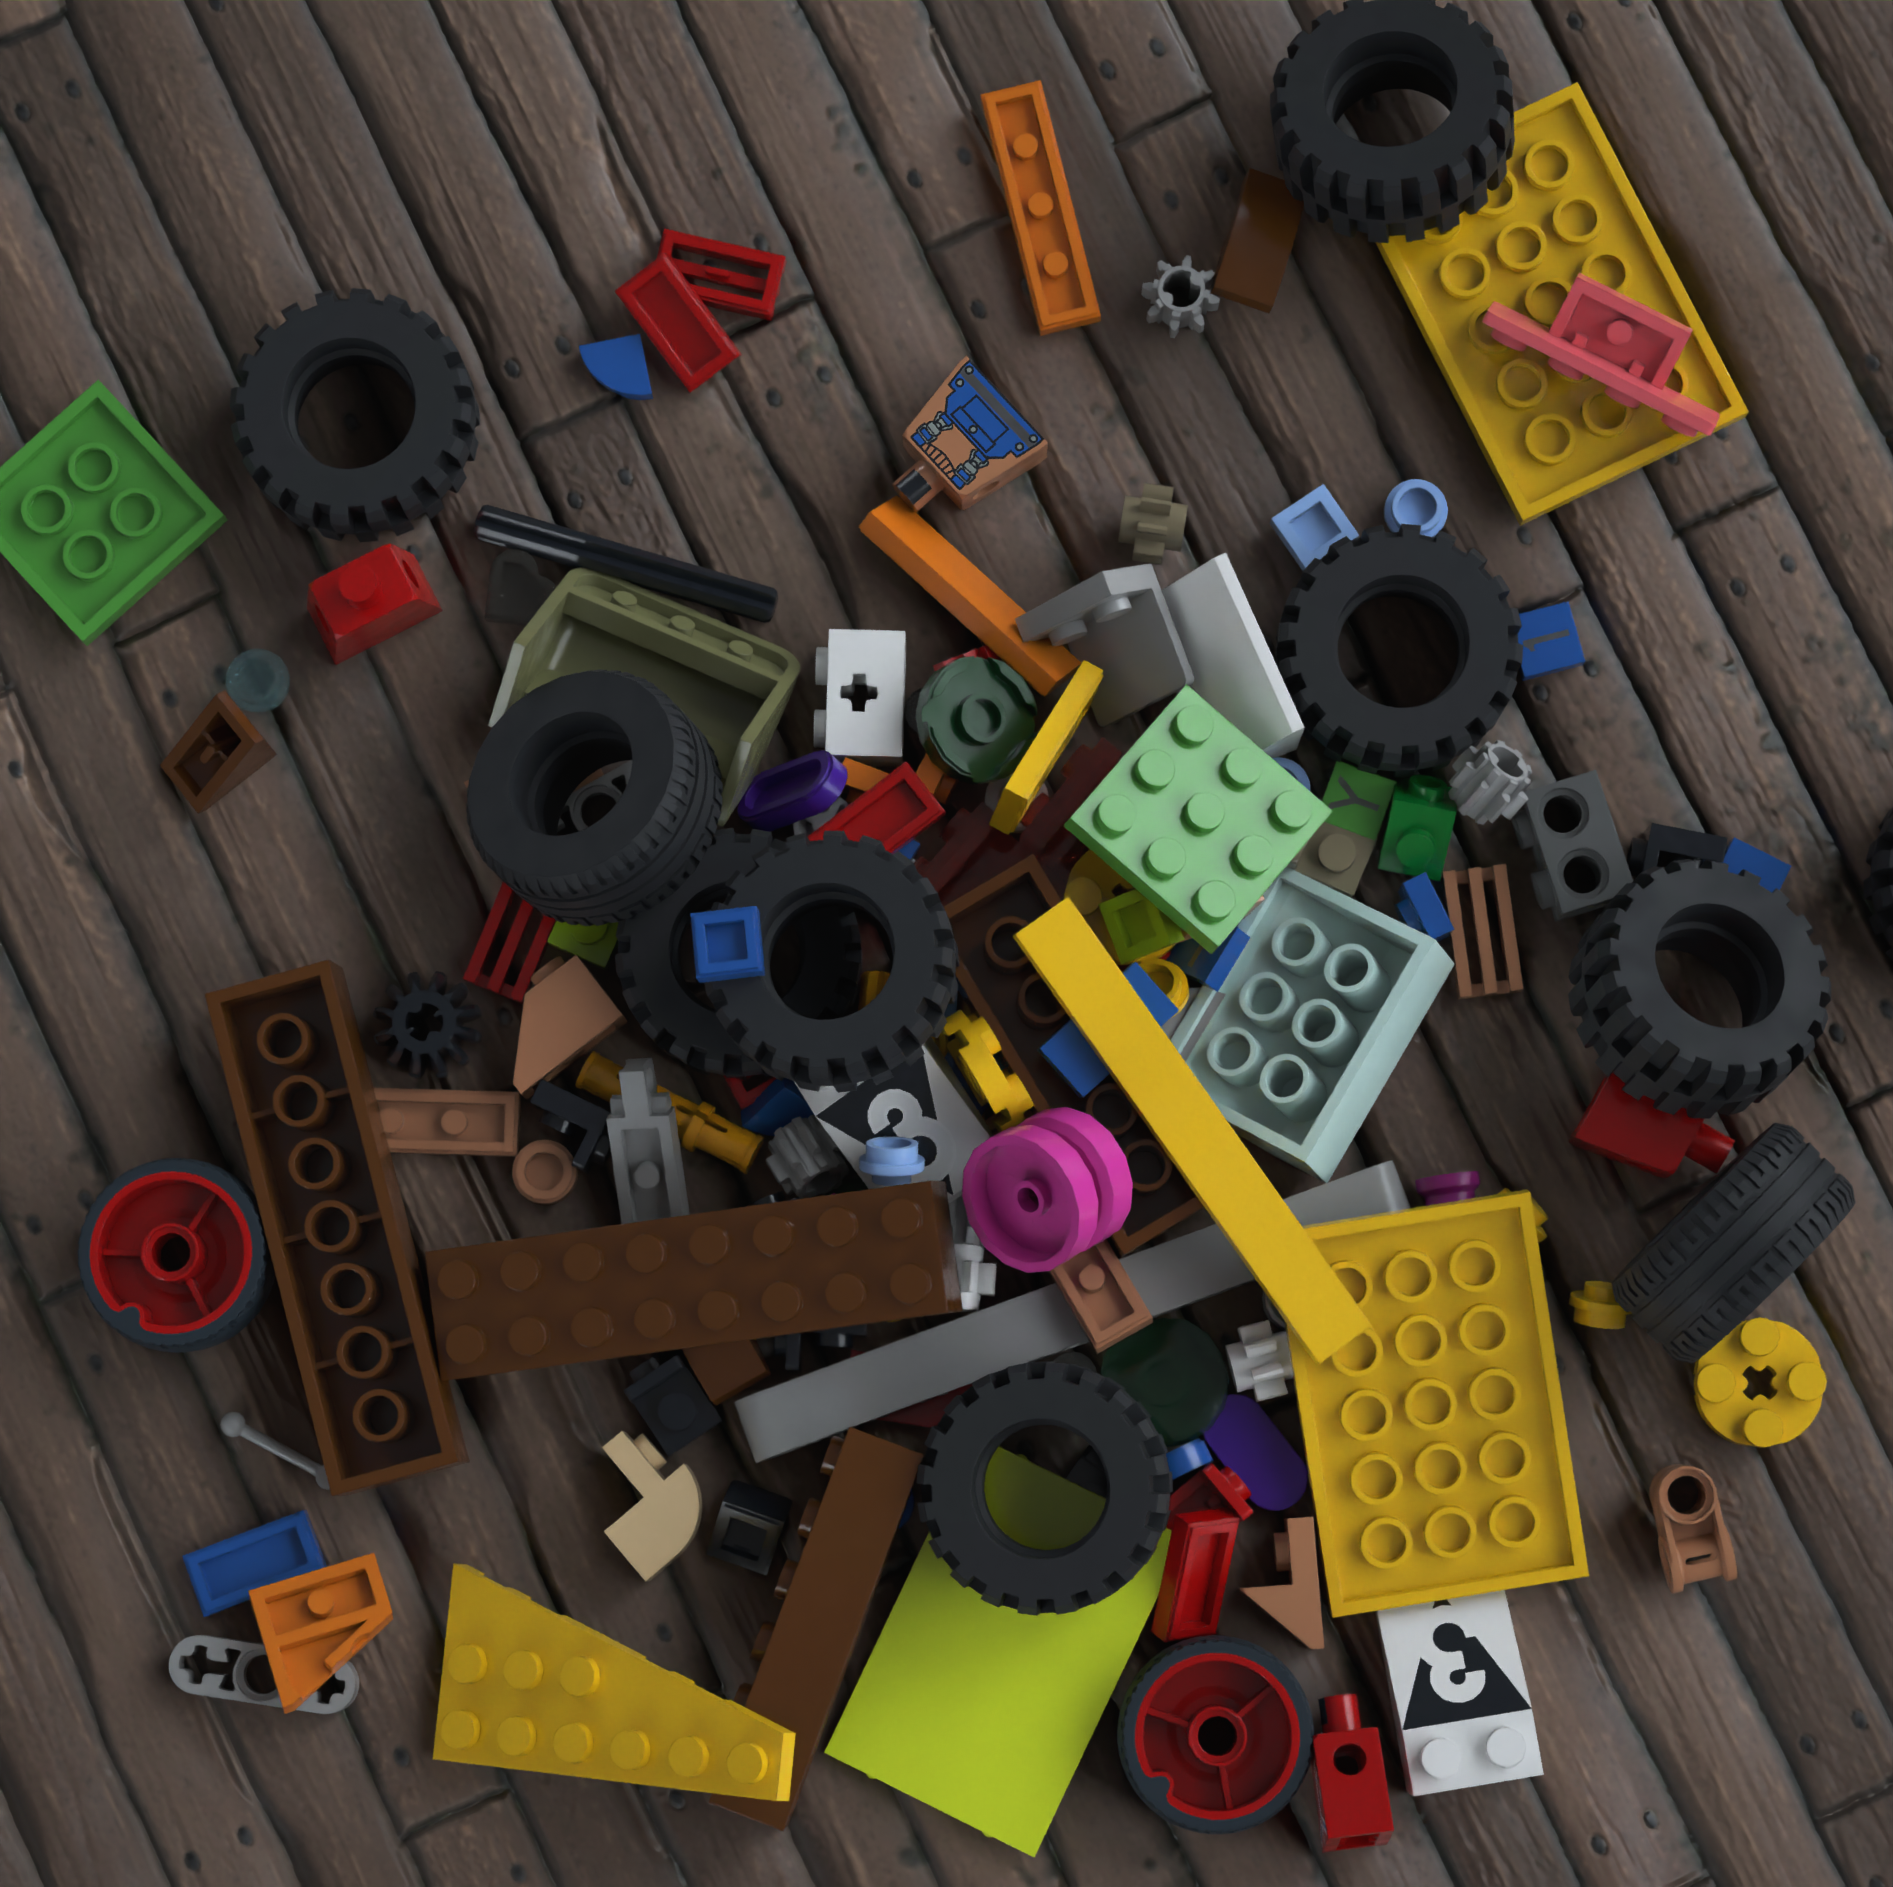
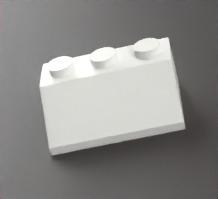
[1162,553,1305,758]

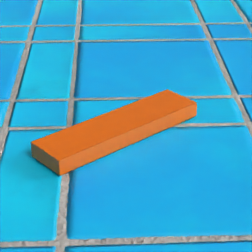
[980,80,1101,336]
[858,495,1081,697]

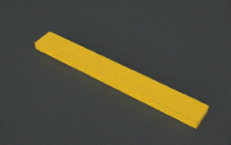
[1013,897,1372,1364]

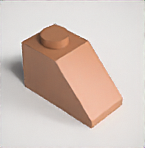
[513,955,627,1100]

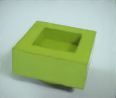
[1098,889,1185,965]
[547,921,619,971]

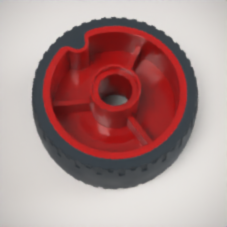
[78,1158,276,1353]
[1117,1635,1314,1834]

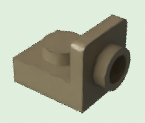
[1286,822,1377,898]

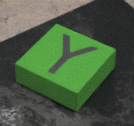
[1322,761,1397,840]

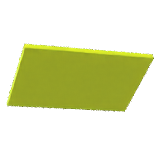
[824,1446,1172,1857]

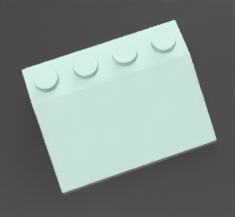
[1170,867,1455,1183]

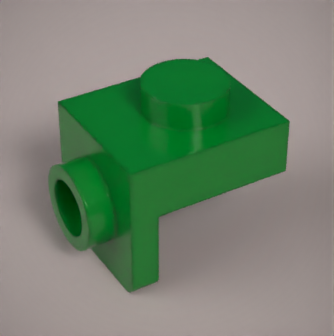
[1378,774,1457,881]

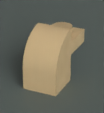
[602,1431,703,1582]

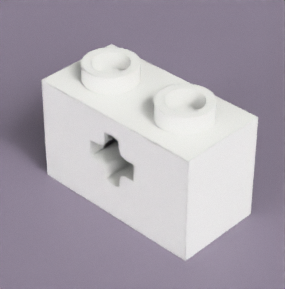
[814,629,906,767]

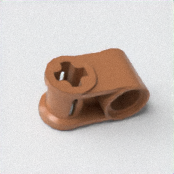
[1649,1464,1737,1594]

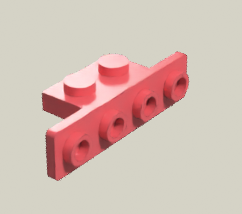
[1482,273,1720,437]

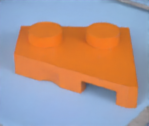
[248,1553,393,1714]

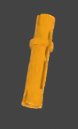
[575,1051,764,1174]

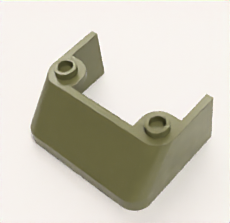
[488,567,800,827]

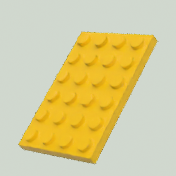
[1375,82,1749,526]
[1284,1190,1589,1618]

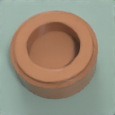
[512,1140,578,1205]

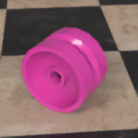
[962,1107,1133,1273]

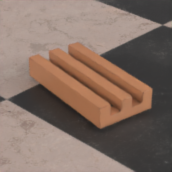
[1441,864,1523,1000]

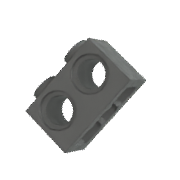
[1511,770,1633,922]

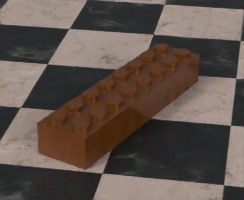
[205,959,470,1496]
[425,1181,963,1381]

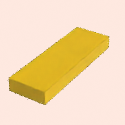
[989,660,1104,835]

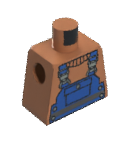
[892,356,1048,512]

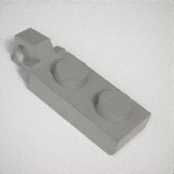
[606,1058,690,1224]

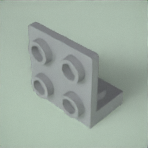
[1015,563,1194,727]

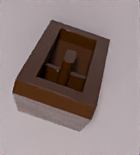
[160,690,277,814]

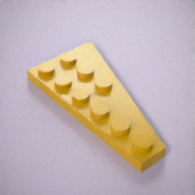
[433,1563,796,1801]

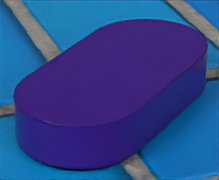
[737,750,847,832]
[1202,1394,1308,1511]

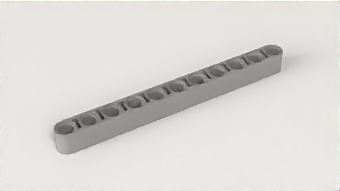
[734,1160,1411,1463]

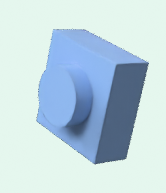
[1270,484,1359,571]

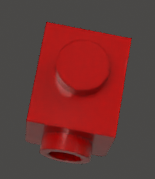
[1166,1462,1254,1530]

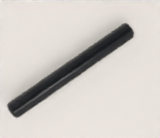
[474,505,778,623]

